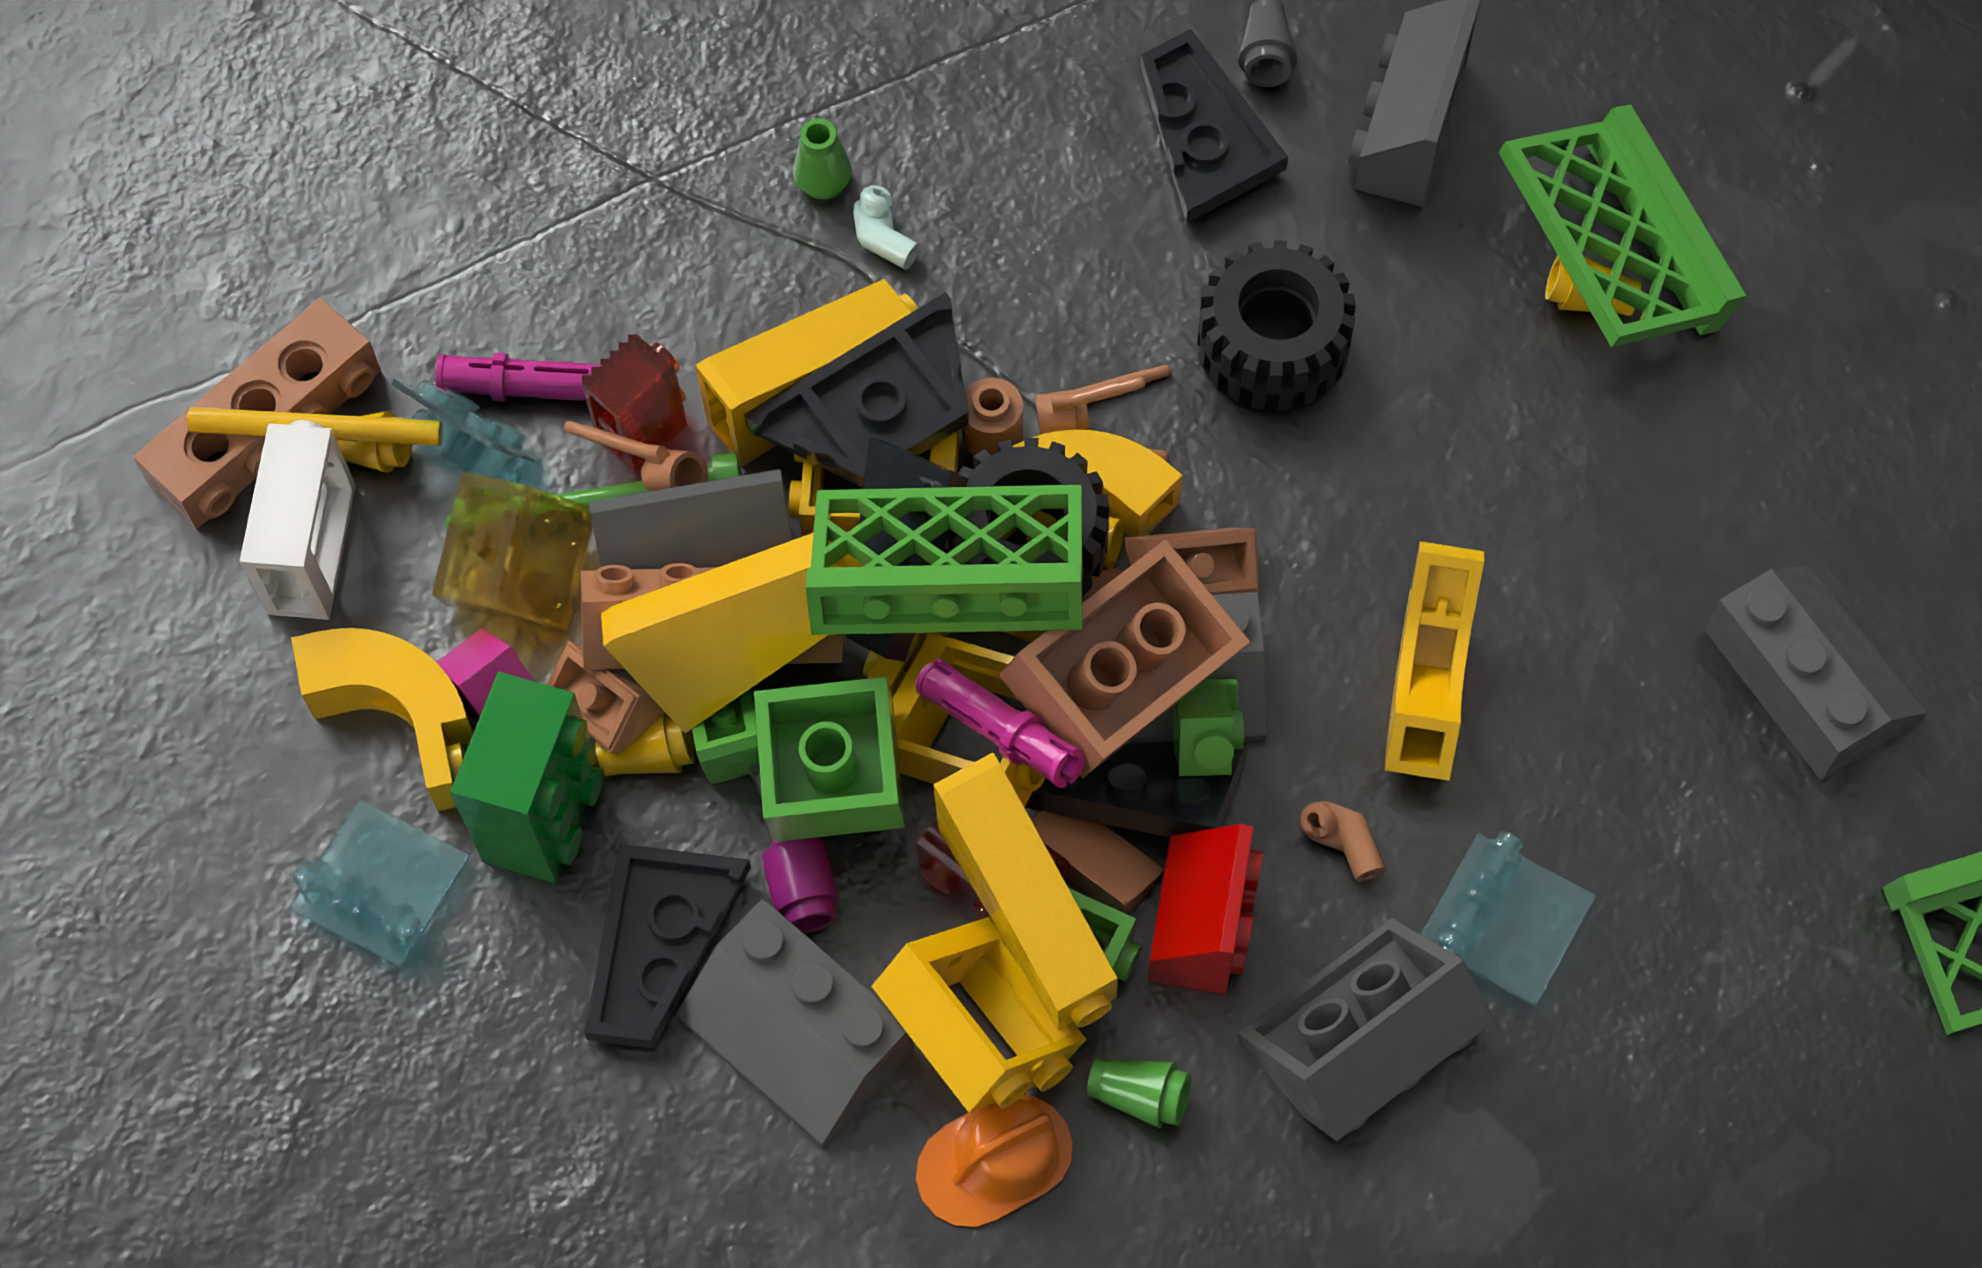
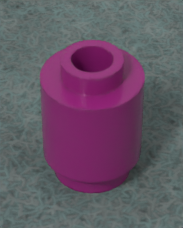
[761,838,840,934]

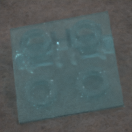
[391,379,541,492]
[288,799,470,968]
[1421,831,1596,1007]

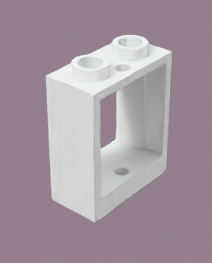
[239,420,356,620]

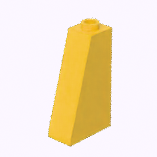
[695,279,918,468]
[601,532,864,733]
[933,753,1118,1030]

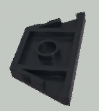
[744,292,969,488]

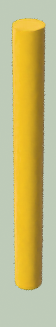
[187,407,443,446]

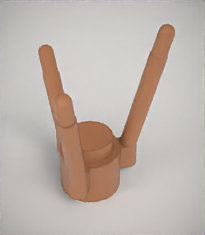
[1035,365,1172,461]
[564,421,708,492]

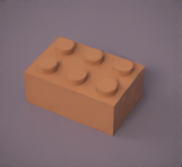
[999,539,1250,778]

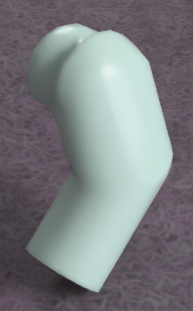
[853,185,920,270]

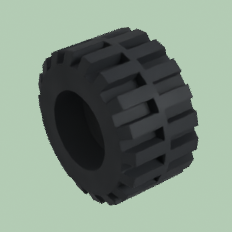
[1197,240,1356,411]
[948,438,1110,597]

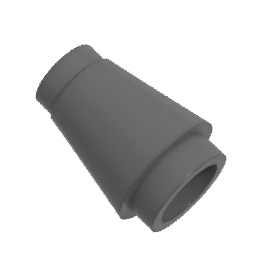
[1238,0,1297,87]

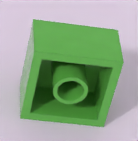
[754,677,905,842]

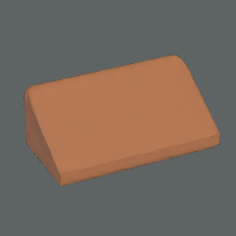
[1125,528,1259,595]
[547,641,665,755]
[1031,810,1165,916]

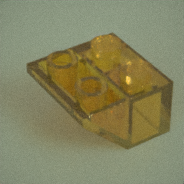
[432,471,593,632]

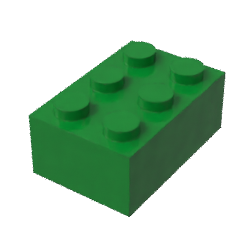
[450,671,604,883]

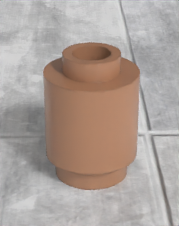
[961,378,1023,456]

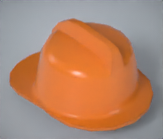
[916,1095,1073,1227]

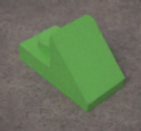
[692,689,759,784]

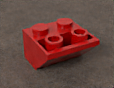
[1147,824,1263,995]

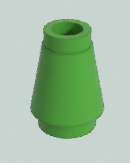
[793,118,852,199]
[1087,1057,1192,1129]

